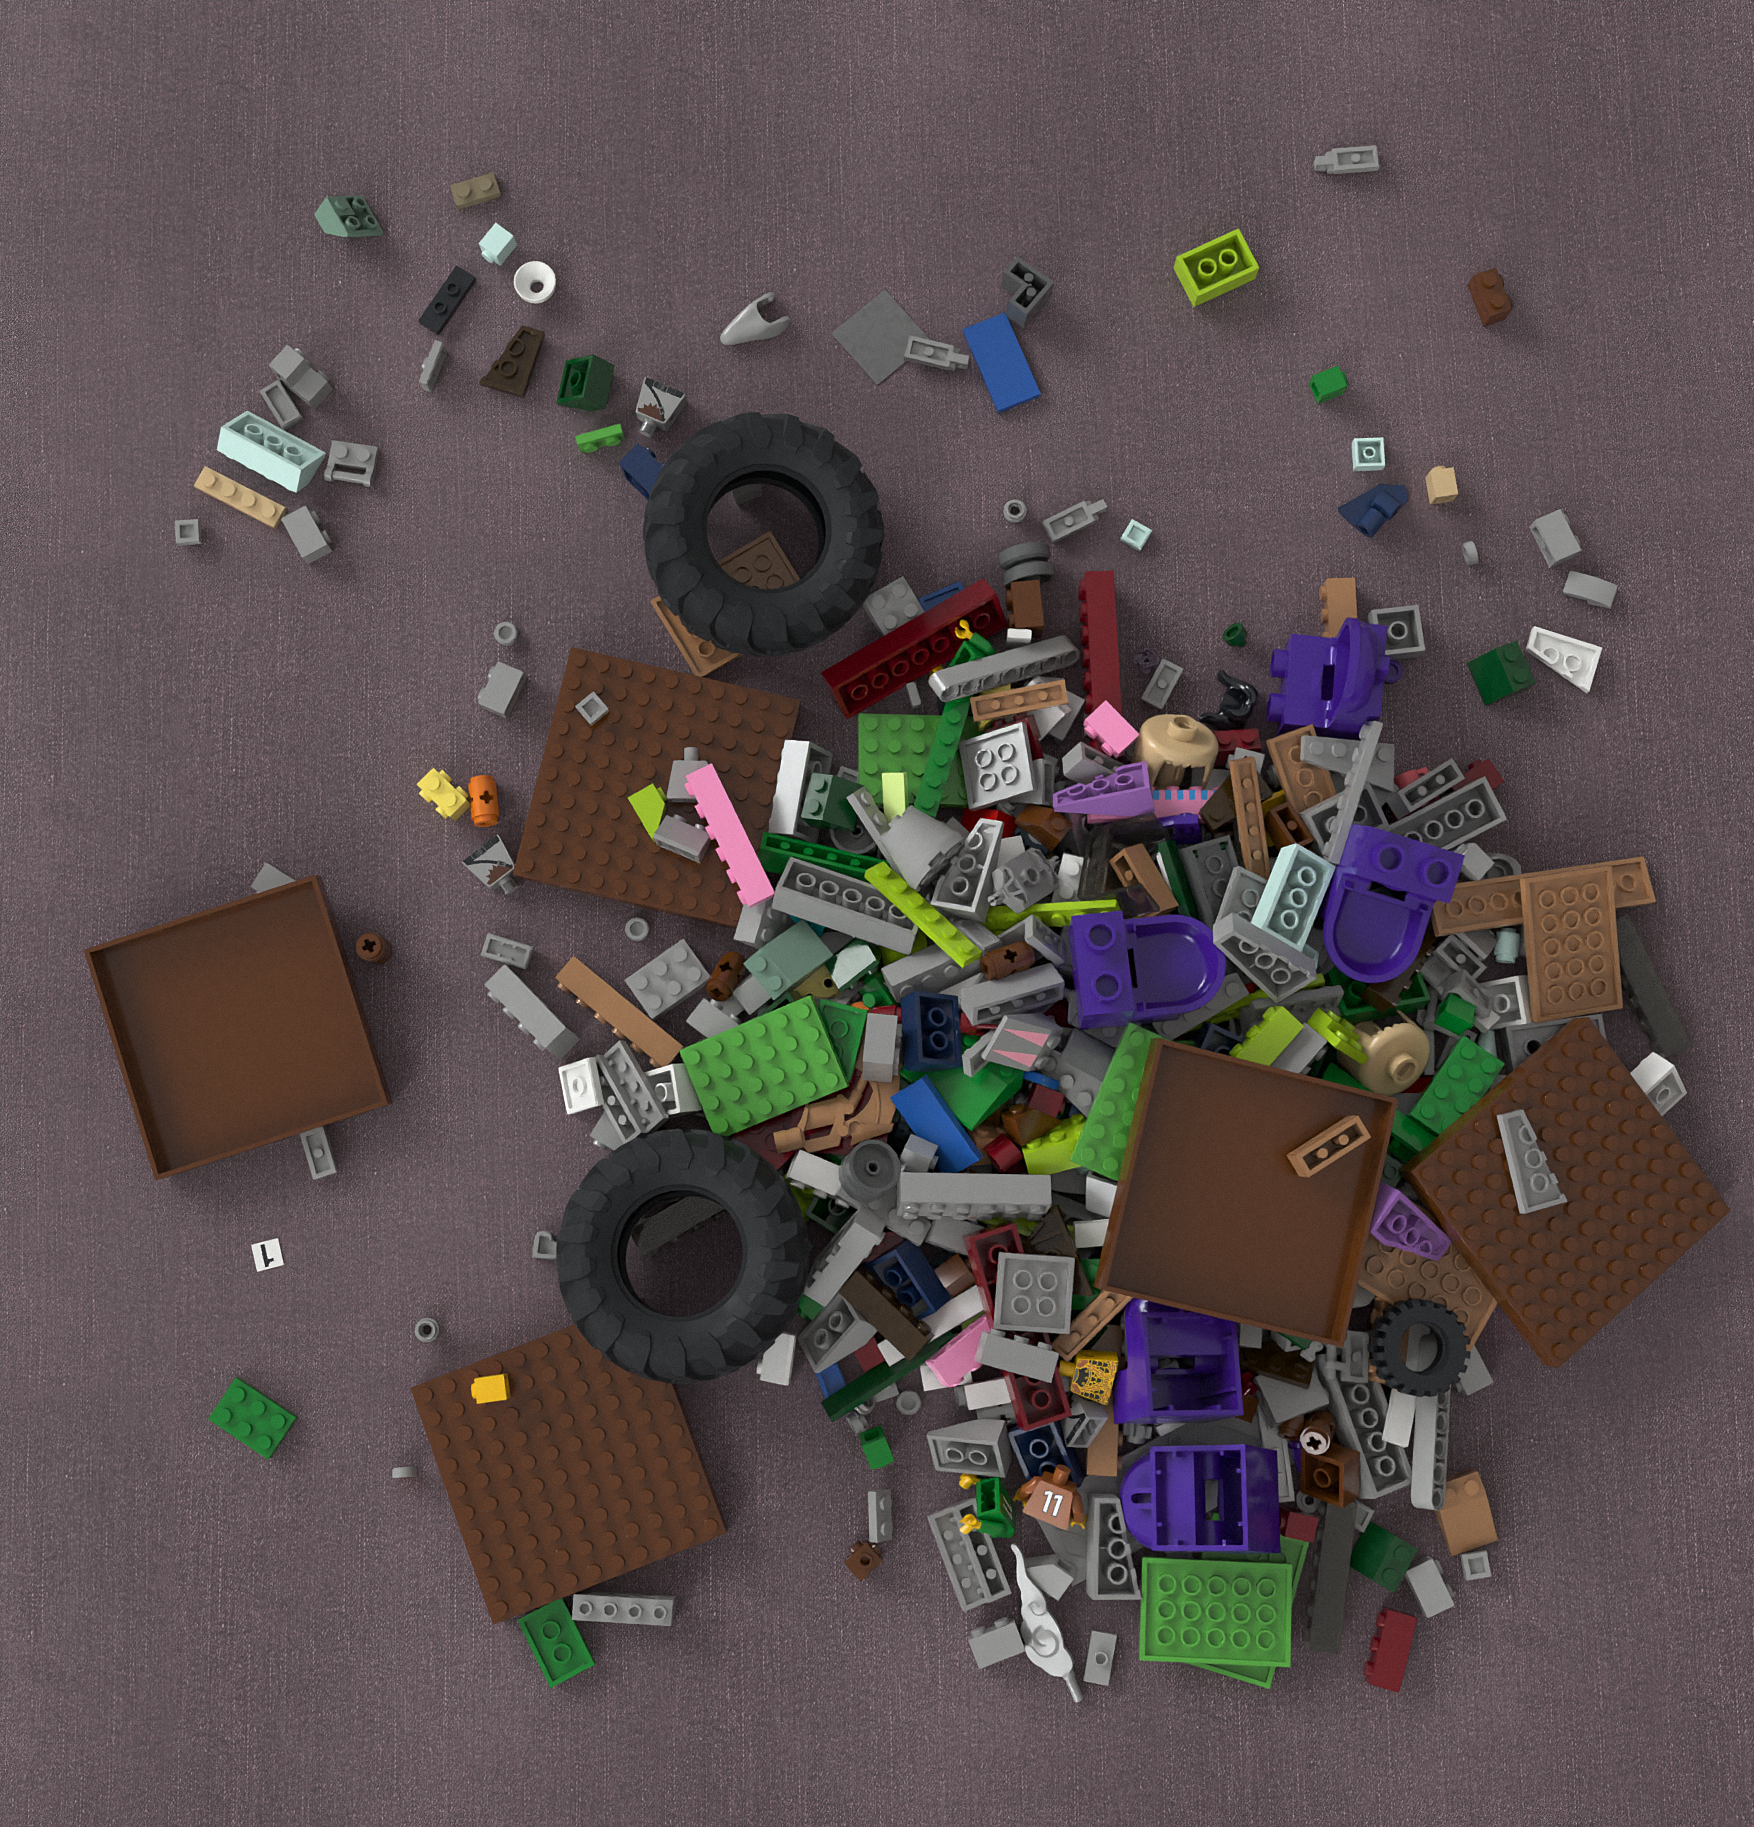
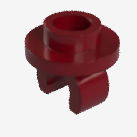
[1240,1371,1259,1396]

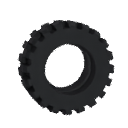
[1367,1299,1471,1397]

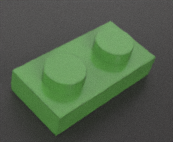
[575,424,625,453]

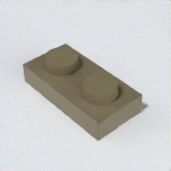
[450,172,501,210]

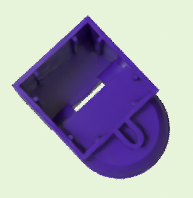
[1266,617,1390,741]
[1316,824,1465,983]
[1068,911,1226,1030]
[1112,1297,1244,1424]
[1119,1444,1281,1553]

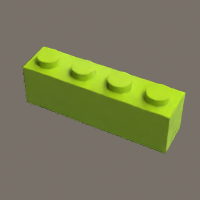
[1229,1005,1304,1066]

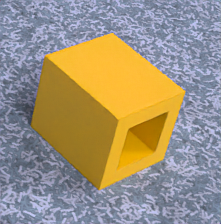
[471,1373,511,1404]

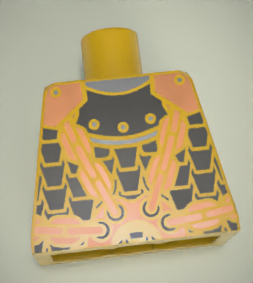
[1058,1350,1118,1405]

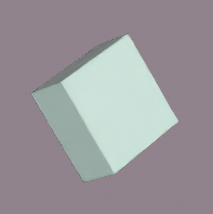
[1352,437,1385,471]

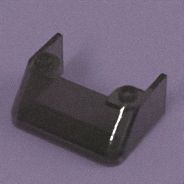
[1077,812,1171,919]

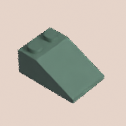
[743,919,834,1001]

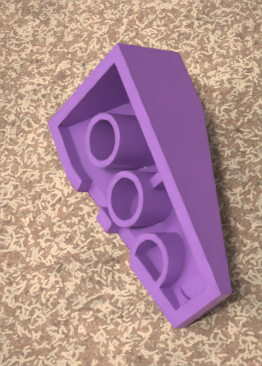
[1053,761,1155,817]
[1369,1181,1452,1261]

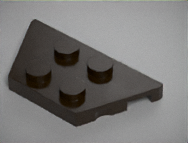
[1022,1205,1095,1297]

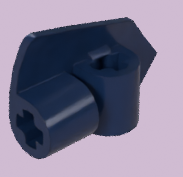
[1338,484,1408,538]

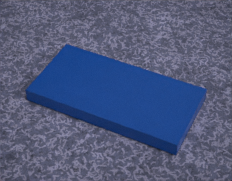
[962,312,1041,413]
[890,1075,983,1173]

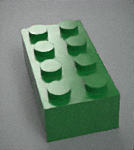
[1406,1036,1505,1137]

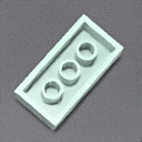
[1251,843,1336,952]

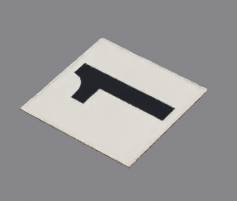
[251,1238,284,1272]

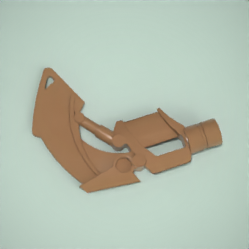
[773,1026,903,1154]

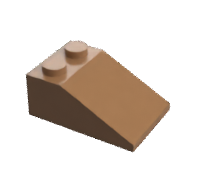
[1434,1468,1498,1556]

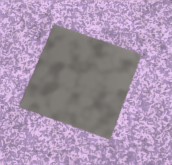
[831,290,930,385]

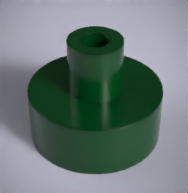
[1222,623,1247,648]

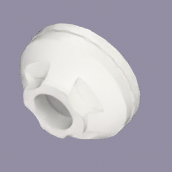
[514,261,556,303]

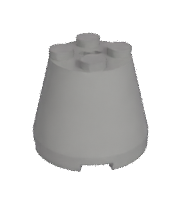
[879,805,965,892]

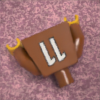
[1013,1464,1088,1531]

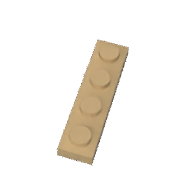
[194,466,287,529]

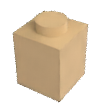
[1425,466,1458,505]

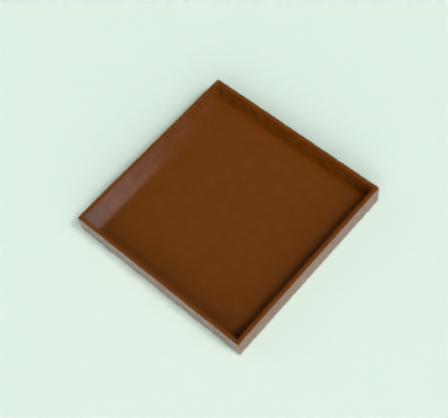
[513,647,801,929]
[84,875,393,1180]
[1399,1017,1731,1368]
[1094,1038,1398,1348]
[411,1298,729,1625]

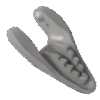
[720,292,791,345]

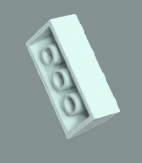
[217,411,326,493]

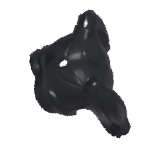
[1199,669,1258,731]

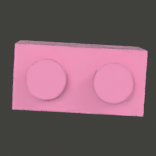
[1083,700,1140,759]

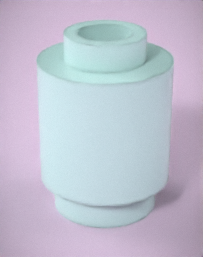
[1494,928,1521,964]

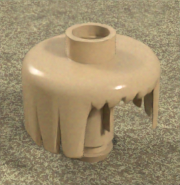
[1131,714,1219,790]
[1338,1010,1430,1096]

